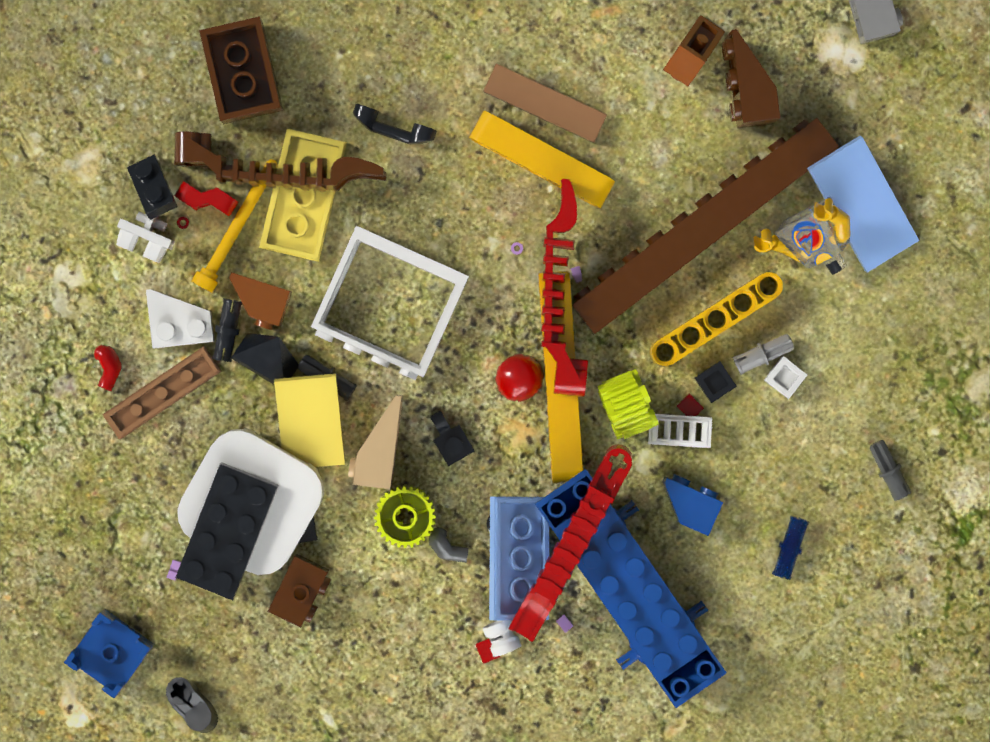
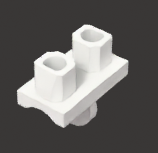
[116,211,175,263]

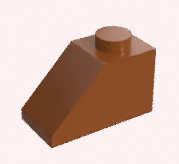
[663,15,725,87]
[229,272,292,330]

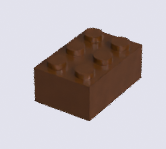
[199,16,283,124]

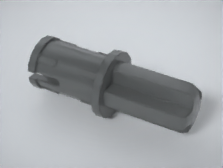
[870,440,912,501]

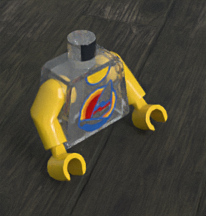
[753,196,851,275]

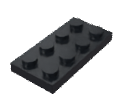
[175,462,279,601]

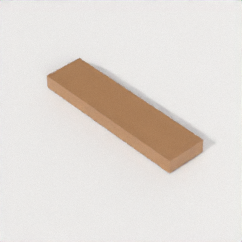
[483,64,607,143]
[102,346,222,440]

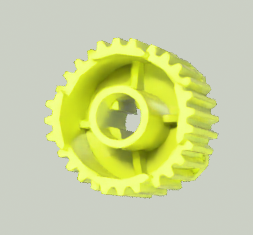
[597,369,659,440]
[374,485,436,548]

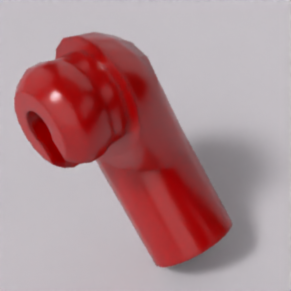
[94,345,122,392]

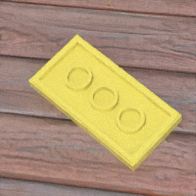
[259,129,347,262]

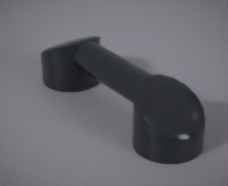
[353,104,437,145]

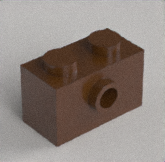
[267,554,331,628]

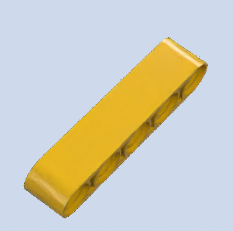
[469,111,615,209]
[650,272,783,366]

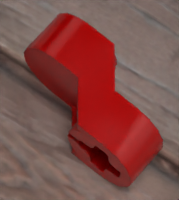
[174,181,239,217]

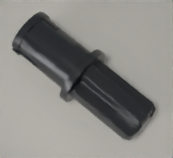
[298,354,357,401]

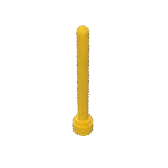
[191,159,278,293]

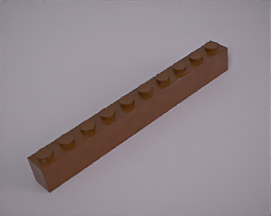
[572,118,839,335]

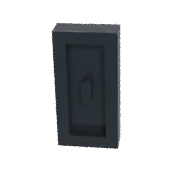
[127,154,178,220]

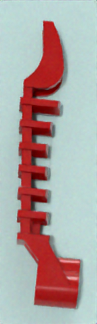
[541,179,588,397]

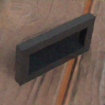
[231,333,299,385]

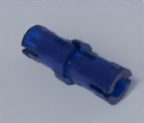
[772,516,809,580]

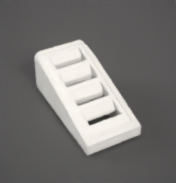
[648,414,712,448]

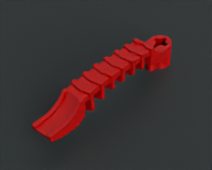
[508,444,632,642]

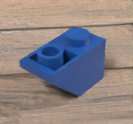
[662,474,723,536]

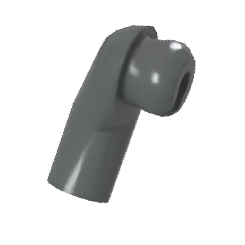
[428,527,469,563]

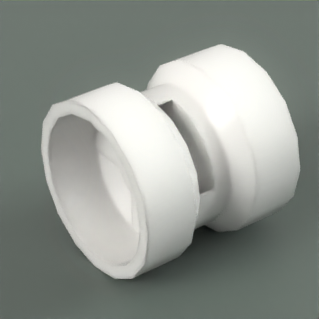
[482,620,522,657]

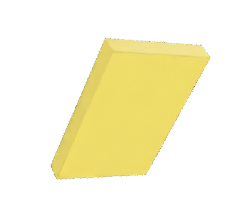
[274,374,345,467]

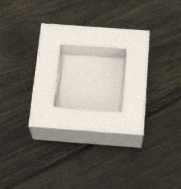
[764,356,807,399]

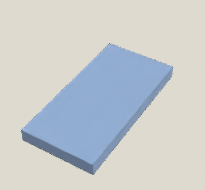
[807,136,919,273]
[489,497,549,621]

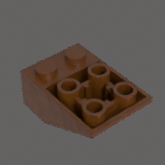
[722,29,780,128]

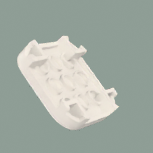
[177,428,324,575]

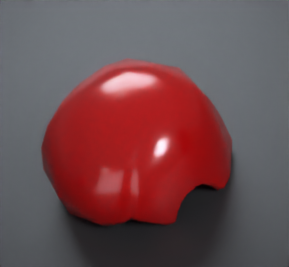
[495,354,544,402]

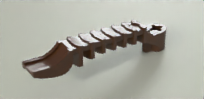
[174,131,387,192]

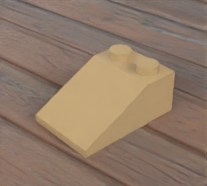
[348,395,403,489]

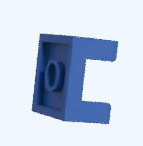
[64,609,154,698]

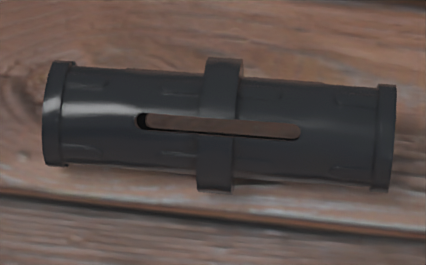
[212,298,242,362]

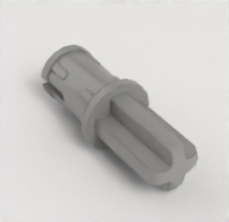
[732,334,794,375]

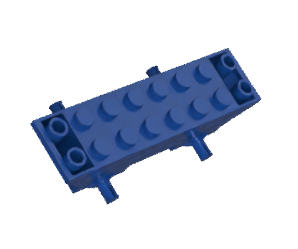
[535,469,727,708]

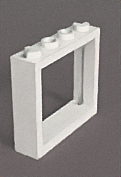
[311,226,469,380]

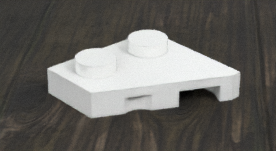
[146,289,215,349]

